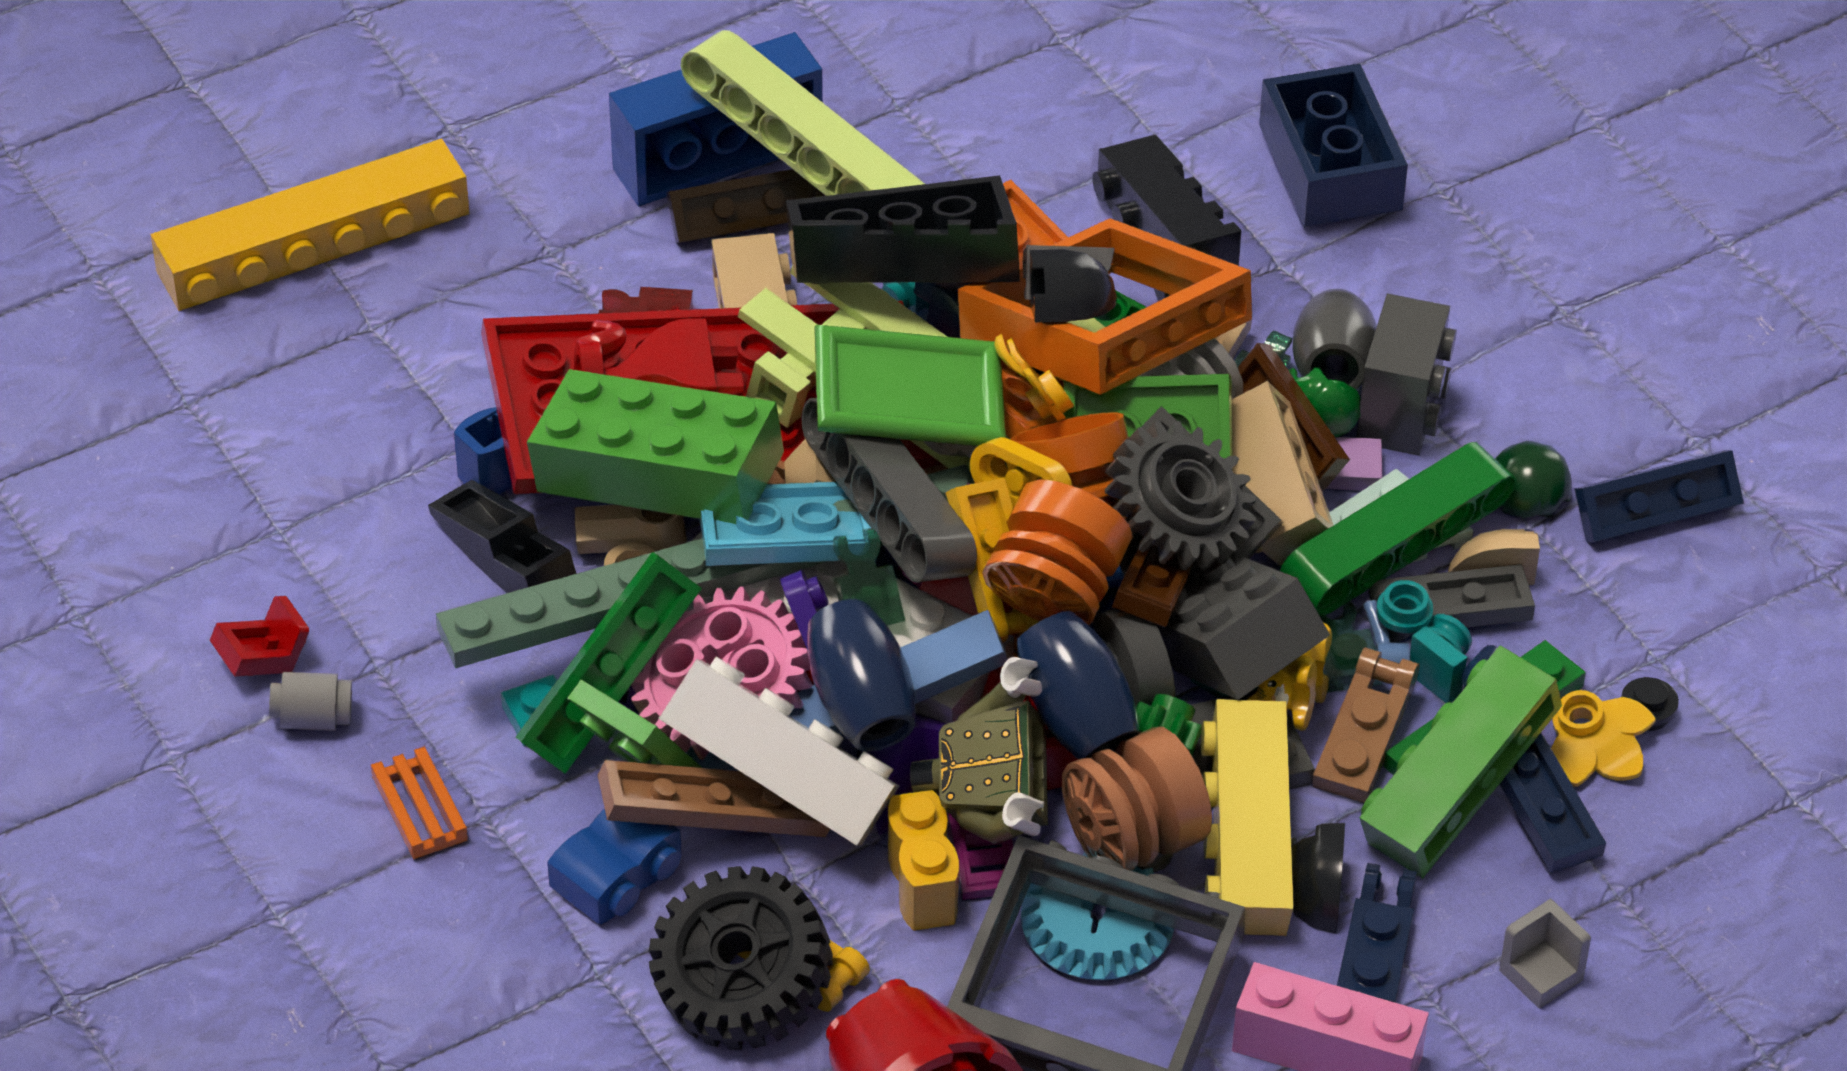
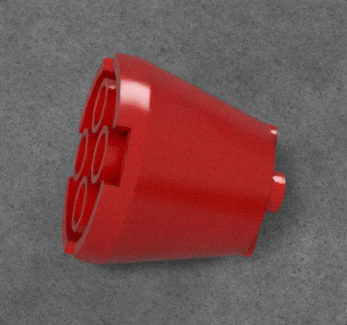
[826,979,1023,1071]

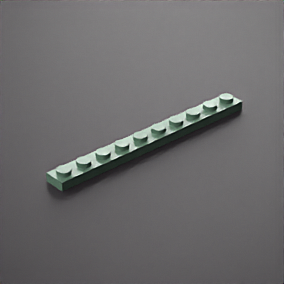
[436,464,975,669]

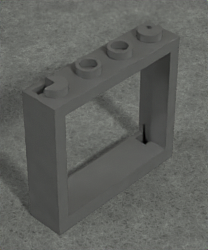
[947,835,1245,1071]

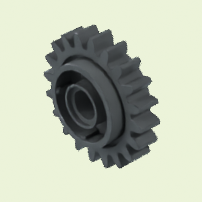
[1105,421,1257,571]

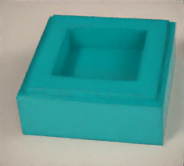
[1410,626,1467,703]

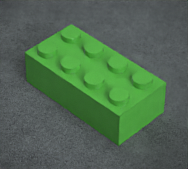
[527,369,784,524]

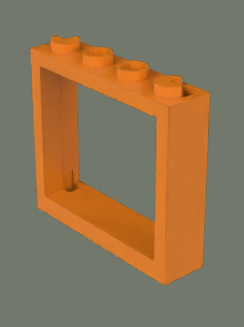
[958,218,1252,395]

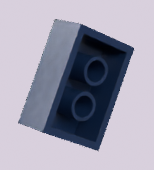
[1259,63,1408,227]

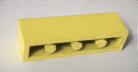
[1201,699,1293,936]

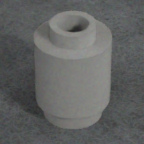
[269,672,352,731]

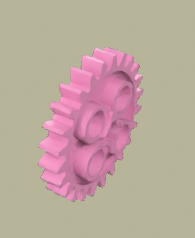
[631,587,812,760]

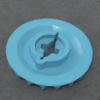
[1021,852,1174,980]

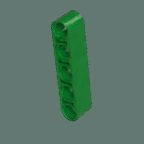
[1280,442,1517,616]

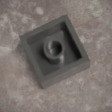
[1357,293,1457,456]

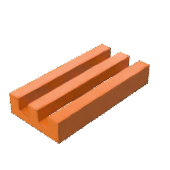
[371,746,468,860]

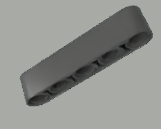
[801,398,977,582]

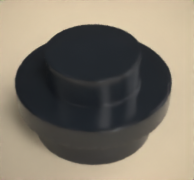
[1621,677,1679,731]

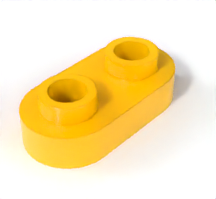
[970,437,1072,508]

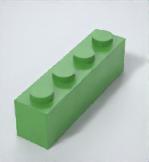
[1359,645,1562,879]

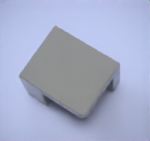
[1499,899,1591,1009]

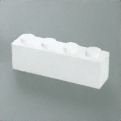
[659,657,899,846]

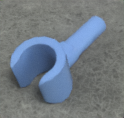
[1363,600,1410,663]

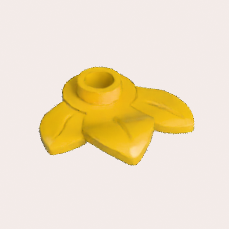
[994,334,1075,421]
[1551,690,1656,787]

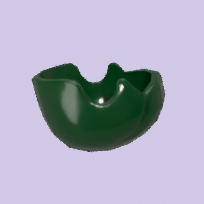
[1495,441,1572,518]

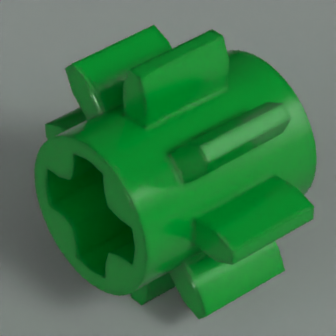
[1136,694,1202,756]

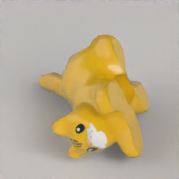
[1247,622,1332,731]

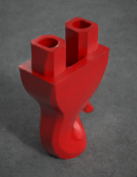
[574,319,744,396]

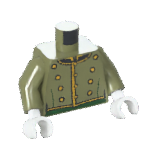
[910,657,1048,845]

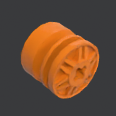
[1010,412,1129,519]
[982,480,1133,625]

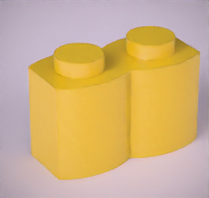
[888,790,959,931]

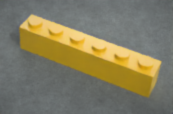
[150,139,470,311]

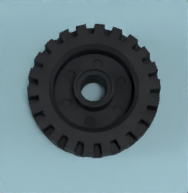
[649,866,833,1050]

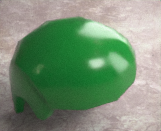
[1289,368,1361,437]

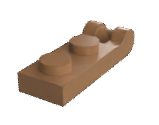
[1313,647,1420,803]

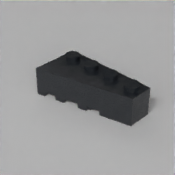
[1092,134,1242,301]
[786,175,1020,284]

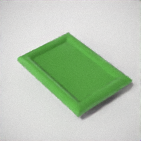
[814,325,1006,446]

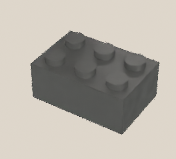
[1155,553,1330,700]

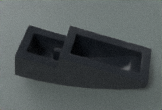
[428,480,577,593]

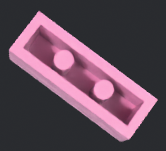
[1232,962,1429,1071]

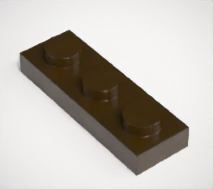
[666,169,826,243]

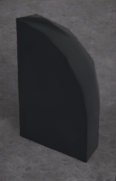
[1029,249,1117,322]
[1291,823,1345,933]

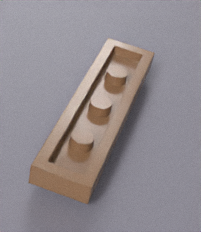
[597,760,830,837]

